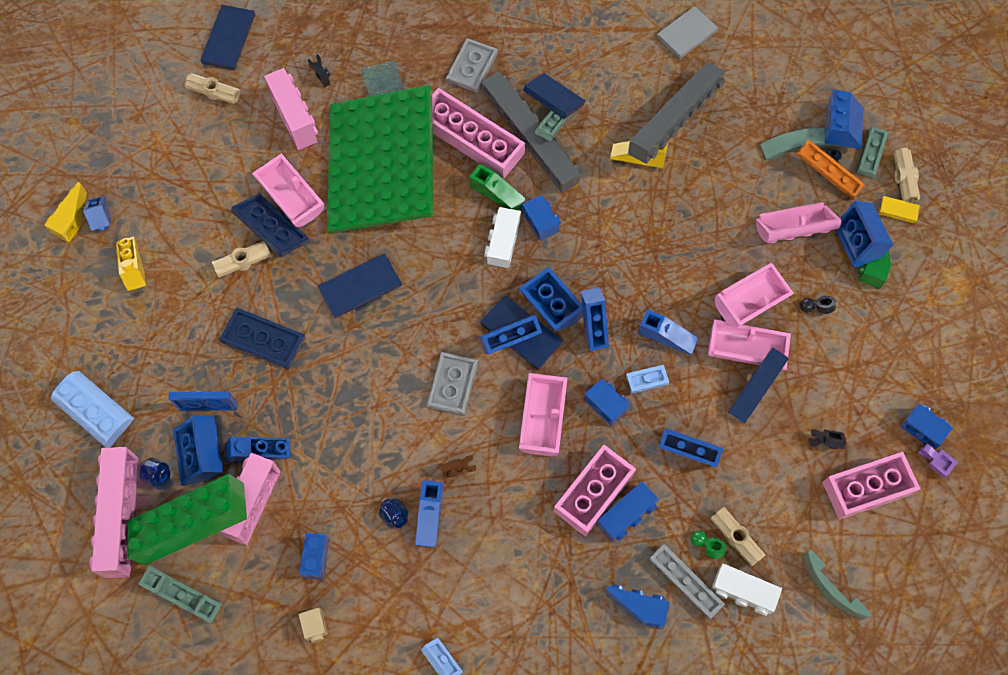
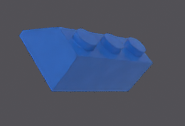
[825,89,863,149]
[835,200,894,267]
[519,267,583,331]
[173,415,223,486]

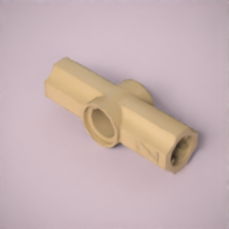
[185,73,240,104]
[893,148,920,203]
[212,241,271,278]
[710,507,765,567]

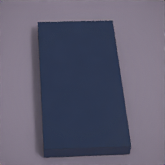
[200,5,256,70]
[231,193,309,257]
[318,253,402,319]
[480,295,563,370]
[219,307,306,370]

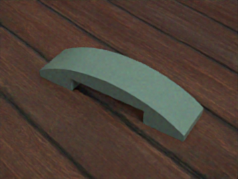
[760,128,833,161]
[803,550,872,620]
[138,565,222,624]

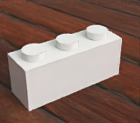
[484,207,521,268]
[711,564,782,616]

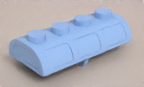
[51,371,135,448]

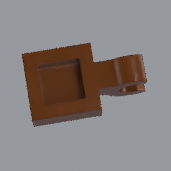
[440,455,477,478]

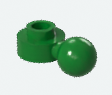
[691,530,727,559]

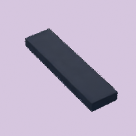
[728,347,789,423]

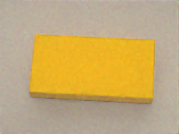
[879,196,920,224]

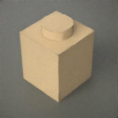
[299,608,328,643]

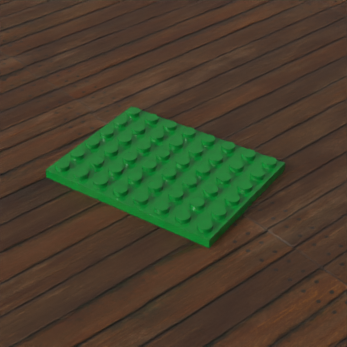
[327,85,434,234]

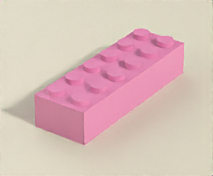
[432,88,525,179]
[90,447,138,578]

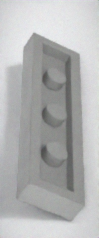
[649,544,725,620]

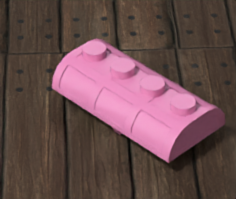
[252,153,324,227]
[756,202,841,243]
[715,263,794,328]
[708,319,791,371]
[519,373,567,456]

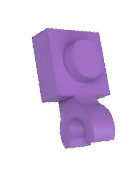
[918,444,958,478]

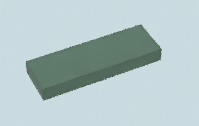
[535,110,569,142]
[856,126,889,179]

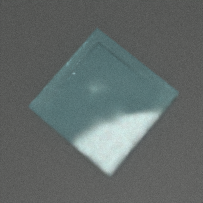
[362,60,404,96]

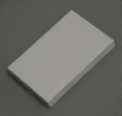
[657,6,718,59]
[446,38,498,93]
[427,352,479,416]

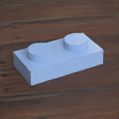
[626,365,669,394]
[421,638,463,675]

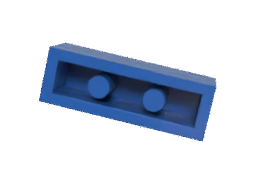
[580,287,609,351]
[478,315,542,355]
[659,428,724,468]
[596,481,659,543]

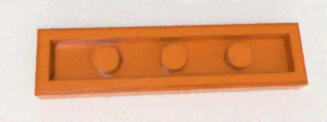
[796,139,865,200]

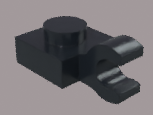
[308,55,330,88]
[808,429,847,449]

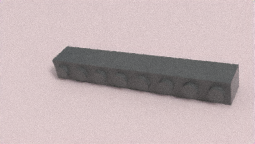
[628,62,725,164]
[482,71,581,193]

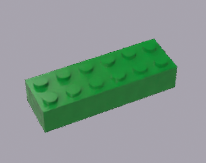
[127,474,247,566]

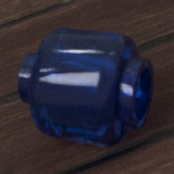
[139,458,171,487]
[379,498,409,529]

